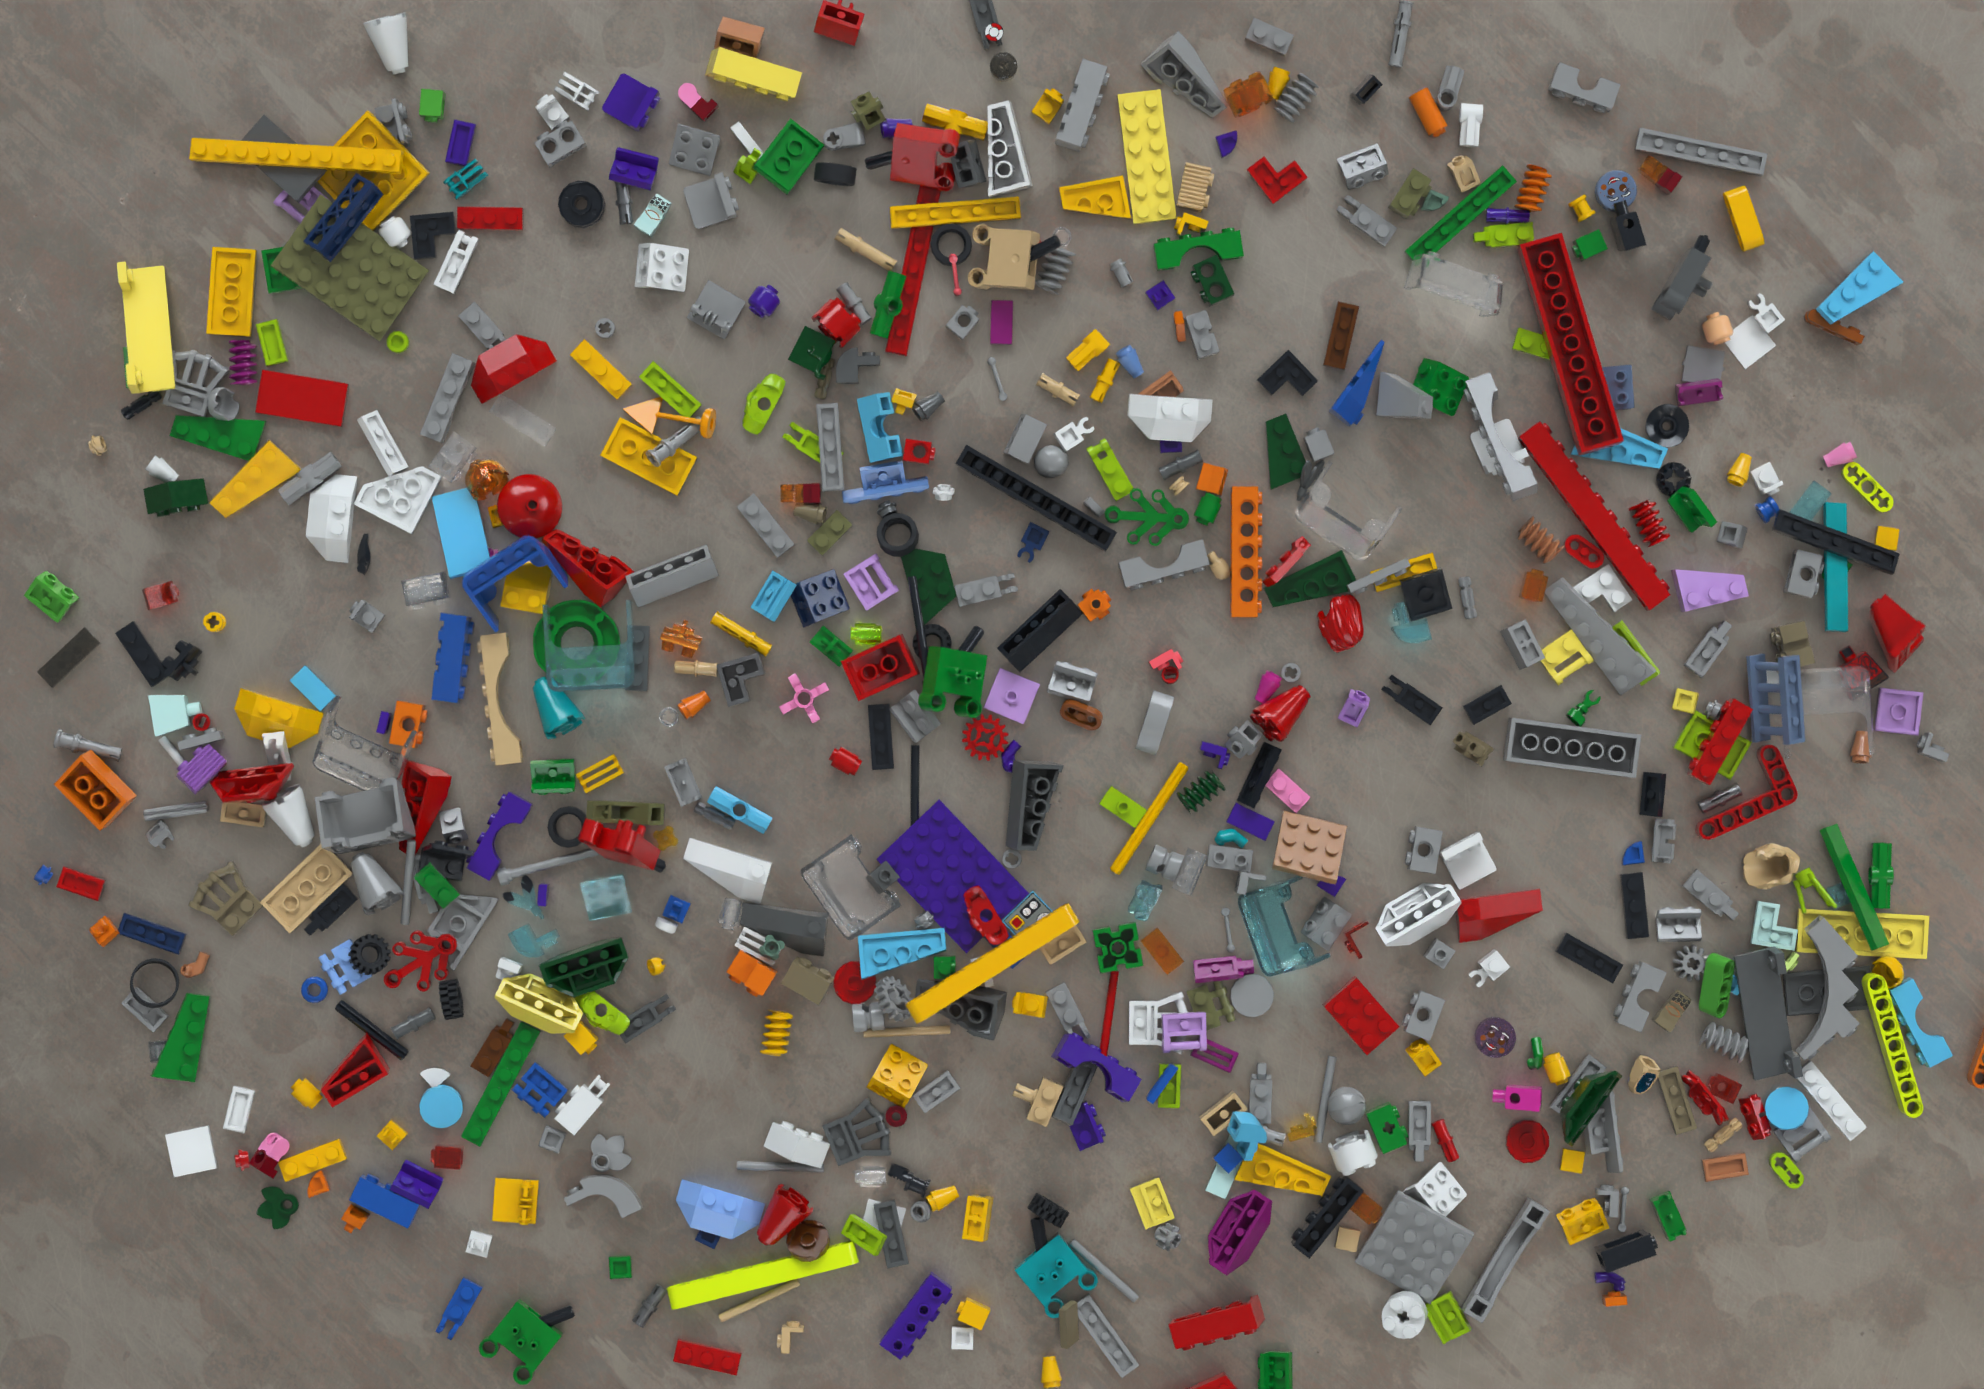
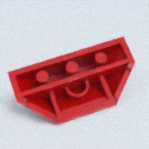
[471,334,557,404]
[210,763,294,803]

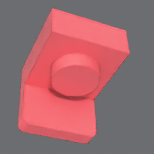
[1148,649,1183,671]

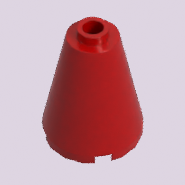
[757,1184,813,1246]

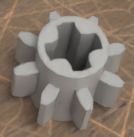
[1155,1223,1181,1251]

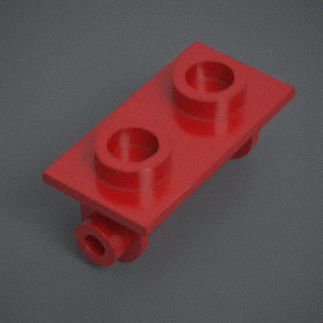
[1738,1093,1772,1140]

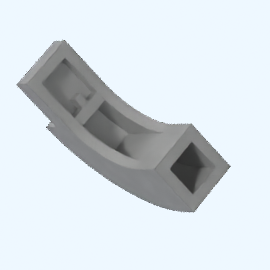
[564,1174,643,1218]

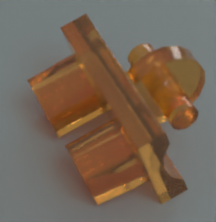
[660,620,702,658]

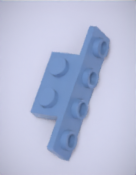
[842,460,929,504]

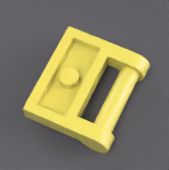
[1540,629,1594,686]

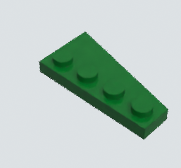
[151,993,209,1082]

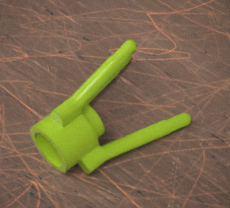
[1793,867,1837,913]

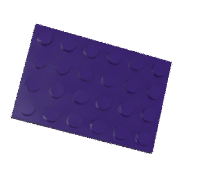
[876,799,1029,953]

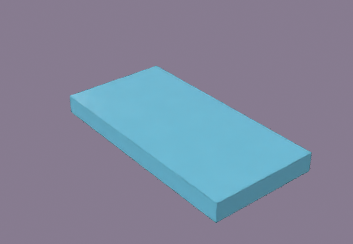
[432,486,490,579]

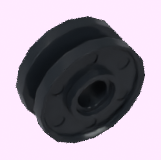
[558,181,605,228]

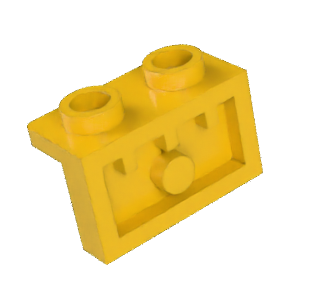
[1556,1198,1609,1245]

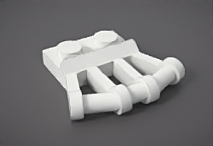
[1129,991,1188,1054]

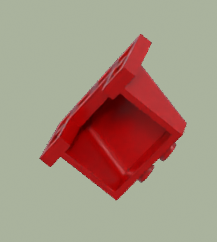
[1869,594,1926,673]

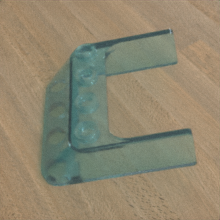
[543,600,635,692]

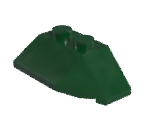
[539,937,629,997]
[1560,1070,1622,1147]

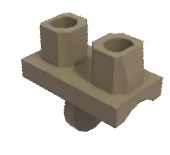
[1453,731,1494,767]

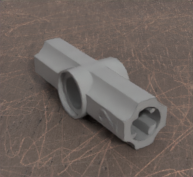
[278,452,342,505]

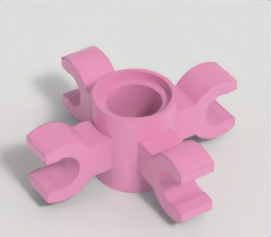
[779,673,829,724]

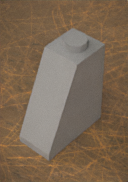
[1376,372,1433,419]

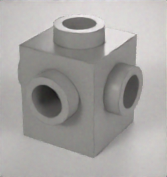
[1224,720,1263,759]

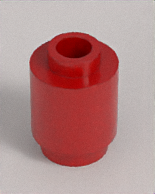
[829,747,862,776]

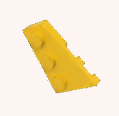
[1059,175,1131,219]

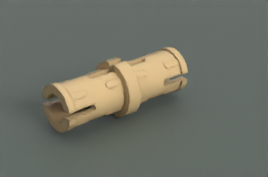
[1036,373,1080,406]

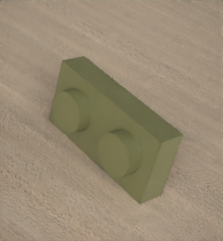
[807,510,853,556]

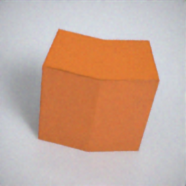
[1196,463,1228,496]

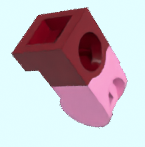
[678,83,719,122]
[249,1133,289,1179]

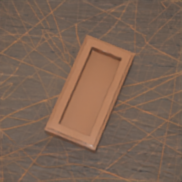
[1701,1153,1749,1182]

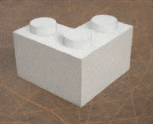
[764,1121,830,1168]

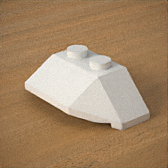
[1127,394,1213,442]
[306,474,358,563]
[1375,883,1462,947]

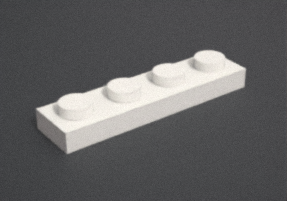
[1797,1060,1867,1141]

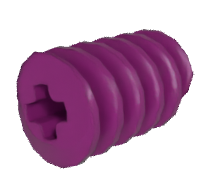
[229,340,257,385]

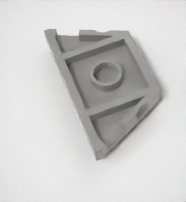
[428,894,499,971]

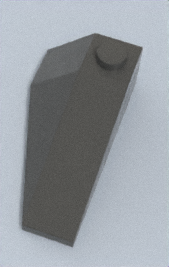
[915,979,1007,1041]

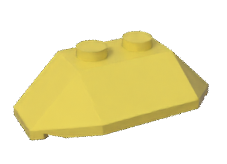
[494,974,583,1034]

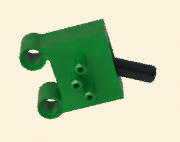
[918,626,987,718]
[479,1299,575,1385]

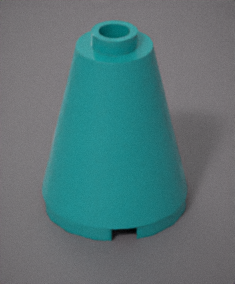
[532,676,585,739]

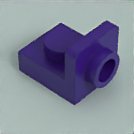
[1199,741,1230,769]

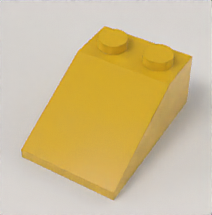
[500,561,553,615]

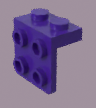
[602,73,661,132]

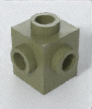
[851,91,886,130]

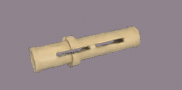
[834,227,897,271]

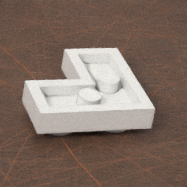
[1573,564,1632,612]

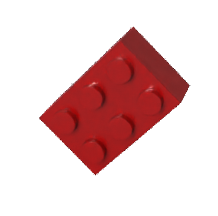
[1322,976,1399,1055]

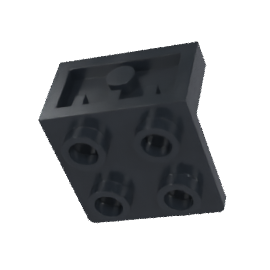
[418,841,474,881]

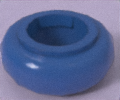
[301,976,328,1003]

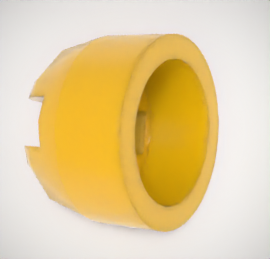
[647,957,665,976]

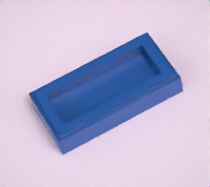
[1146,1063,1178,1104]

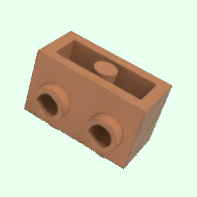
[714,17,765,58]

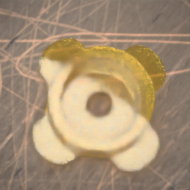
[653,826,678,851]

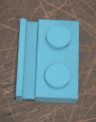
[750,570,797,622]

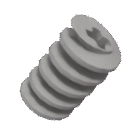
[1274,73,1319,123]
[1035,247,1076,295]
[1699,1022,1748,1064]

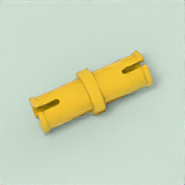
[1089,358,1121,403]

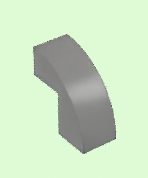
[1135,691,1174,755]

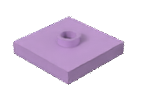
[984,668,1040,724]
[1874,688,1923,736]

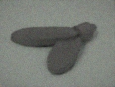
[1297,460,1325,501]

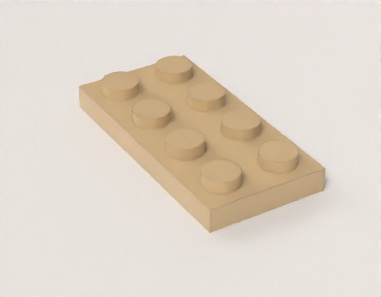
[260,844,353,933]

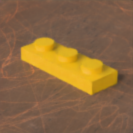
[570,339,632,400]
[1370,552,1437,592]
[278,1138,348,1182]

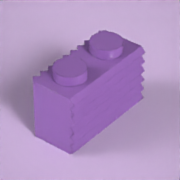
[176,744,227,795]

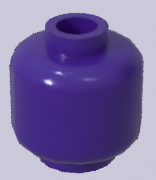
[748,285,780,318]

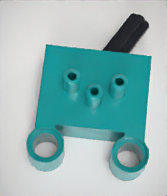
[1015,1217,1098,1318]

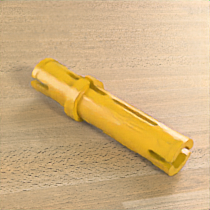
[710,611,773,657]

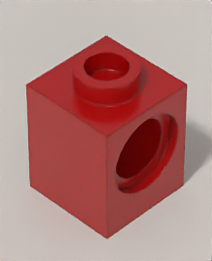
[903,439,935,465]

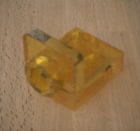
[1286,1113,1317,1142]

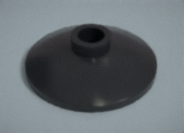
[1646,404,1689,448]

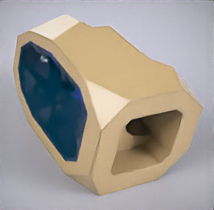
[1628,1055,1661,1094]

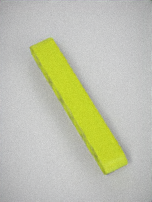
[1861,972,1923,1118]

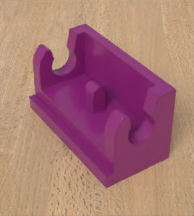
[1675,378,1724,406]

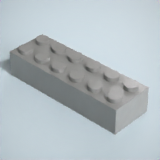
[1503,718,1641,778]

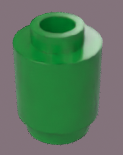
[1194,492,1222,526]

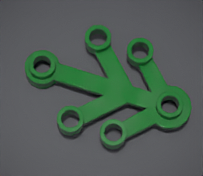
[1104,488,1189,546]

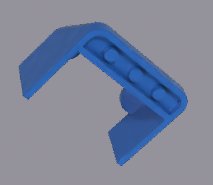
[462,536,568,632]

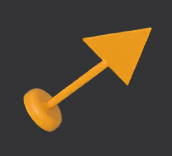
[623,397,716,439]

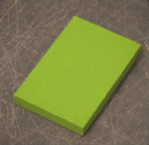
[1673,710,1752,780]

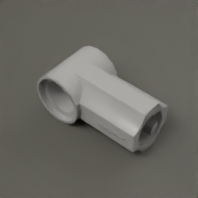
[1435,65,1464,111]

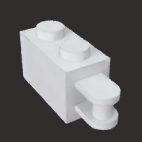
[554,1075,610,1135]

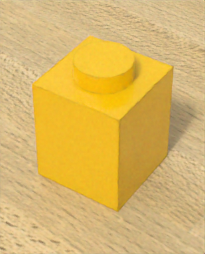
[564,1020,598,1055]
[955,1297,990,1330]

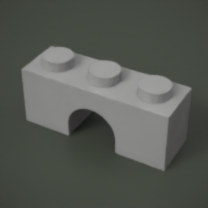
[1548,62,1621,113]
[1613,961,1667,1032]

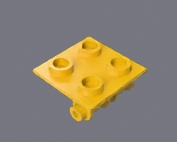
[492,1178,539,1225]

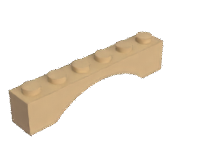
[477,633,524,765]

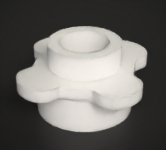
[933,484,954,501]

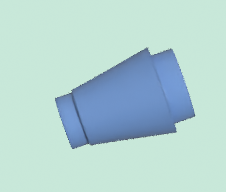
[1116,345,1144,378]

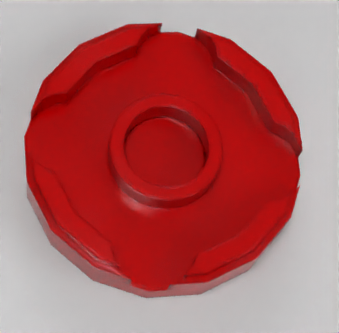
[834,961,876,1004]
[1506,1120,1549,1163]

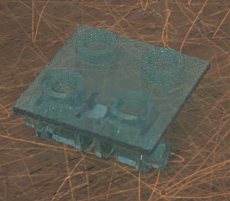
[580,874,632,921]

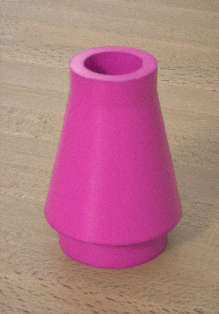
[1255,670,1282,703]

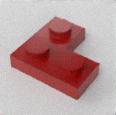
[1247,156,1308,204]

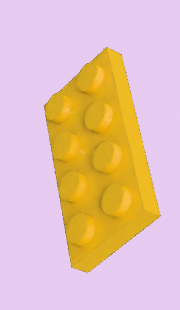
[206,247,257,337]
[600,417,698,496]

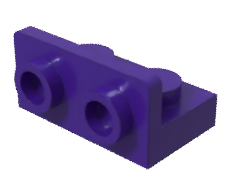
[609,147,659,190]
[1069,1100,1106,1151]
[390,1160,444,1209]

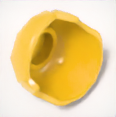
[1872,956,1904,989]

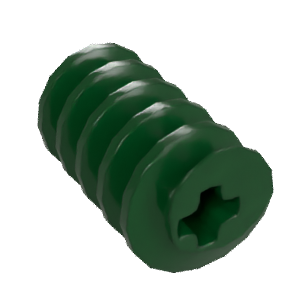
[1176,771,1226,814]

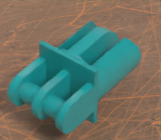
[443,158,488,200]

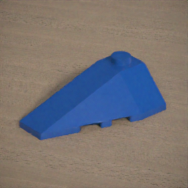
[1329,340,1385,427]

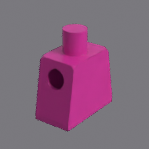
[1492,1085,1542,1112]

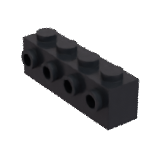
[997,589,1083,672]
[1291,1176,1364,1259]

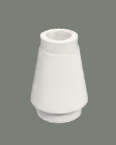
[145,455,179,483]

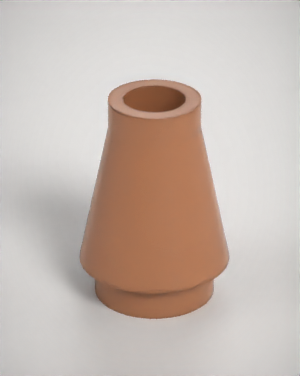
[1850,731,1872,764]

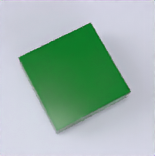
[609,1255,632,1279]

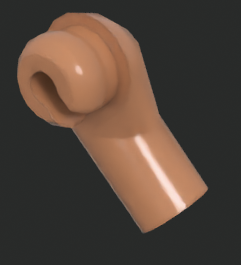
[180,951,210,978]

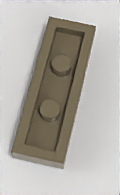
[1658,1066,1697,1135]

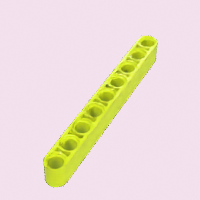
[666,1241,859,1310]

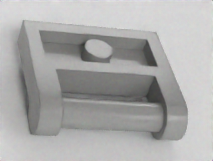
[1773,1107,1832,1163]

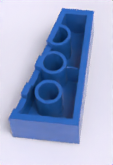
[431,613,474,703]

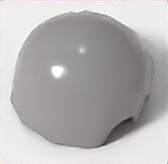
[207,387,240,421]
[1034,445,1069,478]

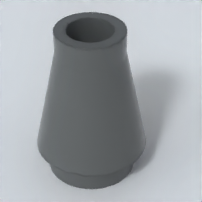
[912,391,945,421]

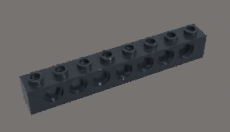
[955,445,1117,552]

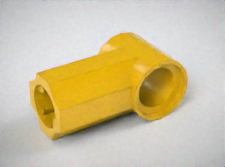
[1066,329,1110,372]

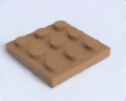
[1272,811,1347,884]

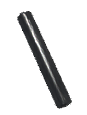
[335,1000,409,1060]

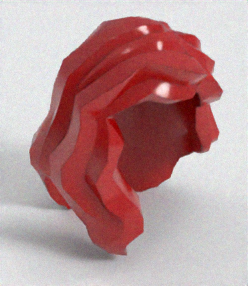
[1317,594,1364,653]

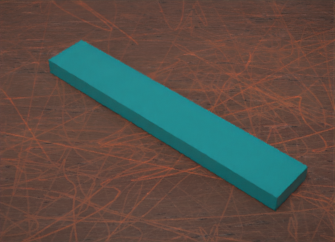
[1823,502,1848,632]

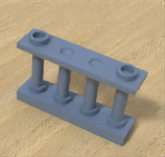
[1746,654,1805,745]

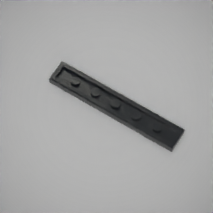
[1772,509,1900,575]

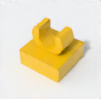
[891,388,917,415]
[377,1119,408,1151]

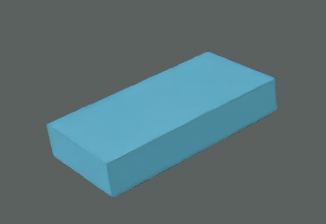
[289,665,336,711]

